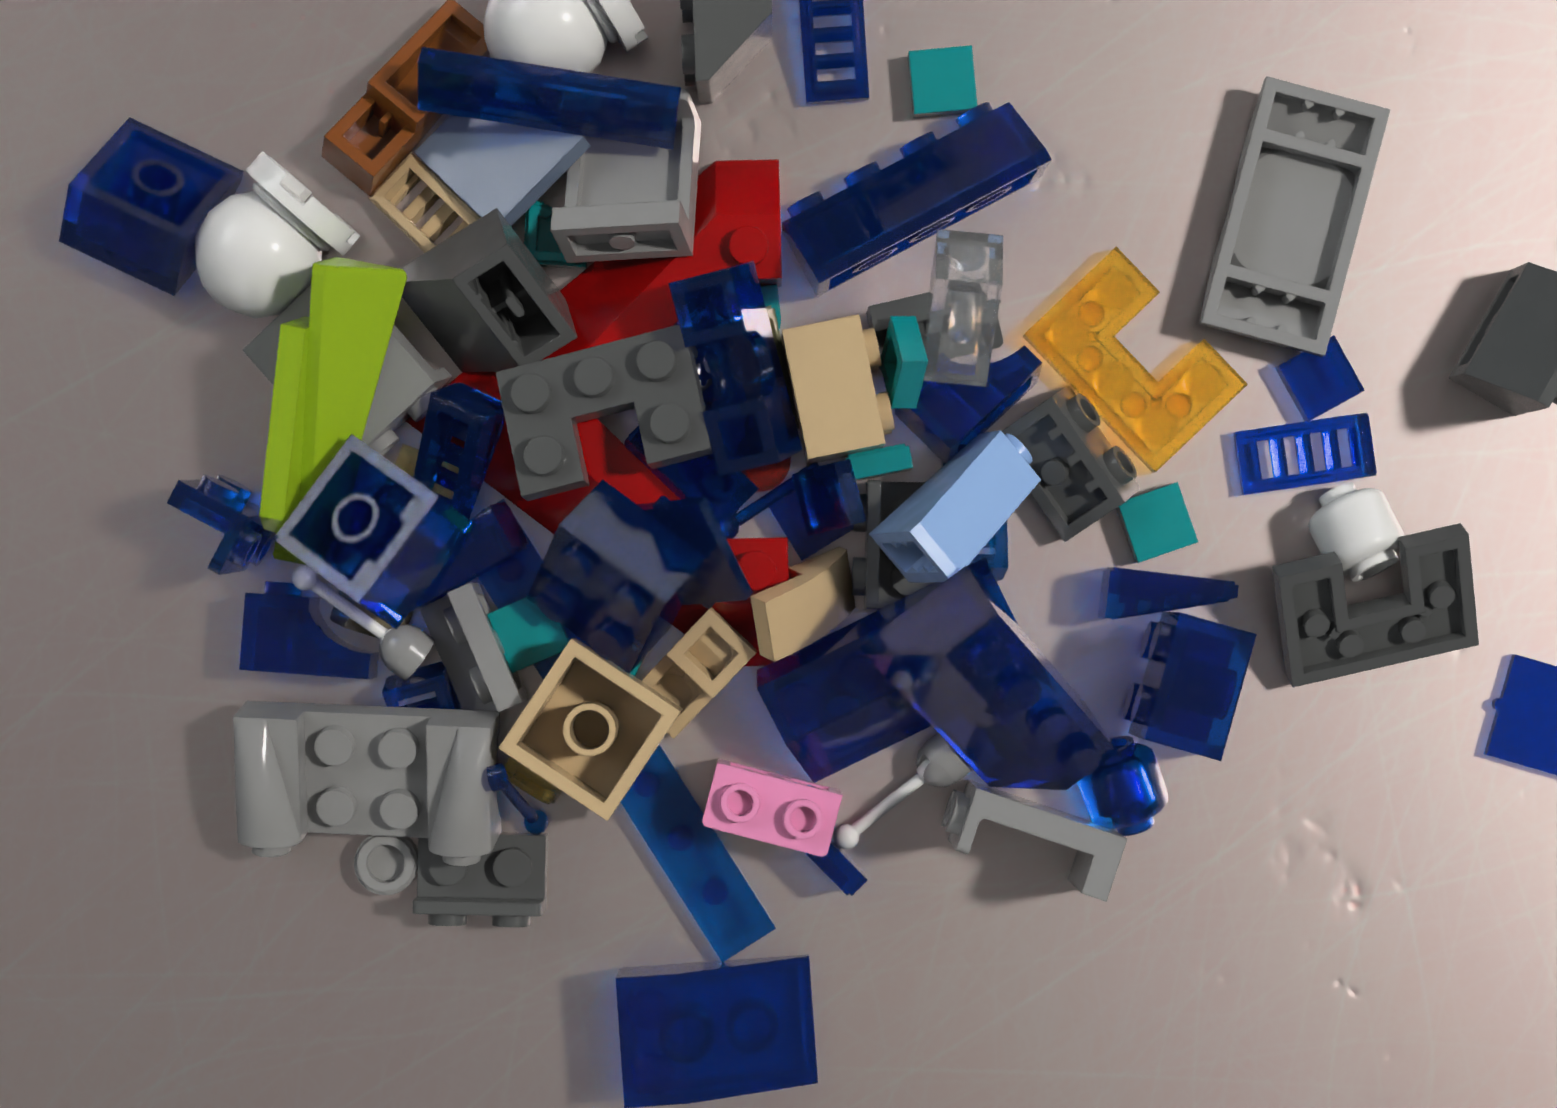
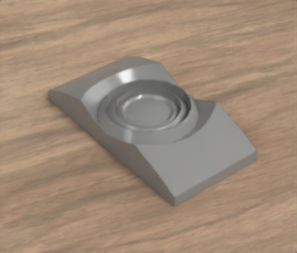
[1199,76,1390,357]

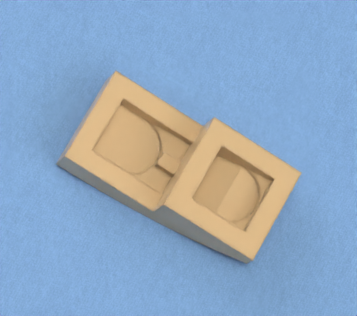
[750,547,856,662]
[641,607,758,739]

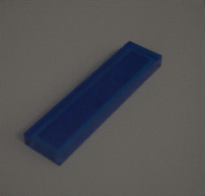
[418,47,681,150]

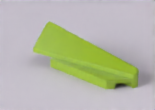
[259,257,407,567]

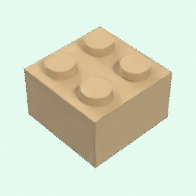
[781,314,895,465]
[498,638,683,821]

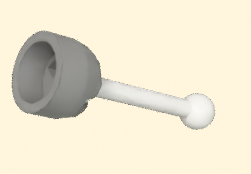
[292,565,435,681]
[834,731,972,849]

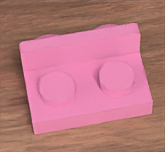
[702,758,843,857]

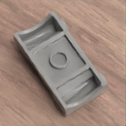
[233,701,502,866]

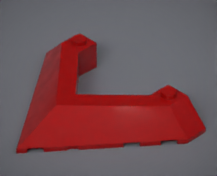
[406,159,790,666]

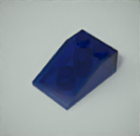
[615,955,818,1108]

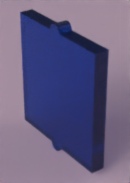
[619,496,753,609]
[1484,654,1557,775]

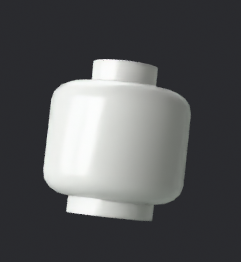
[1308,482,1404,582]

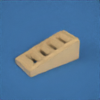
[368,152,481,253]

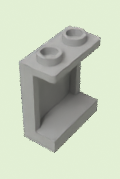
[550,86,701,263]
[243,285,452,464]
[941,780,1127,902]

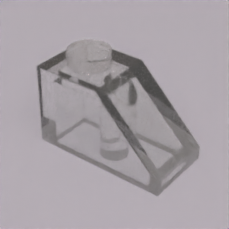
[923,229,1003,387]

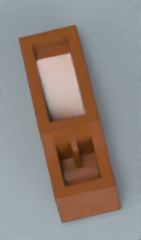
[321,0,490,196]

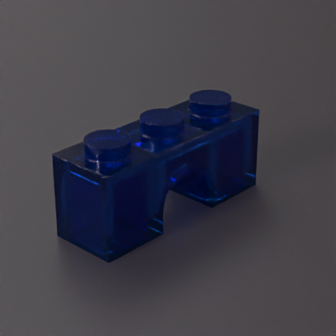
[669,261,802,476]

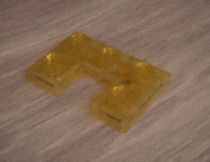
[1023,246,1248,473]

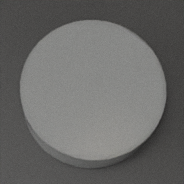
[354,835,418,895]

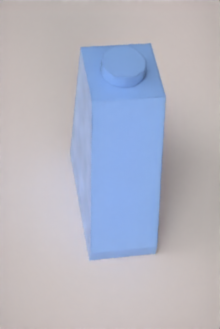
[869,430,1041,583]

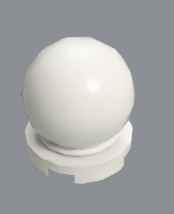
[483,0,649,92]
[195,151,360,318]

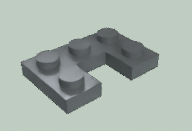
[496,324,715,501]
[1272,523,1479,687]

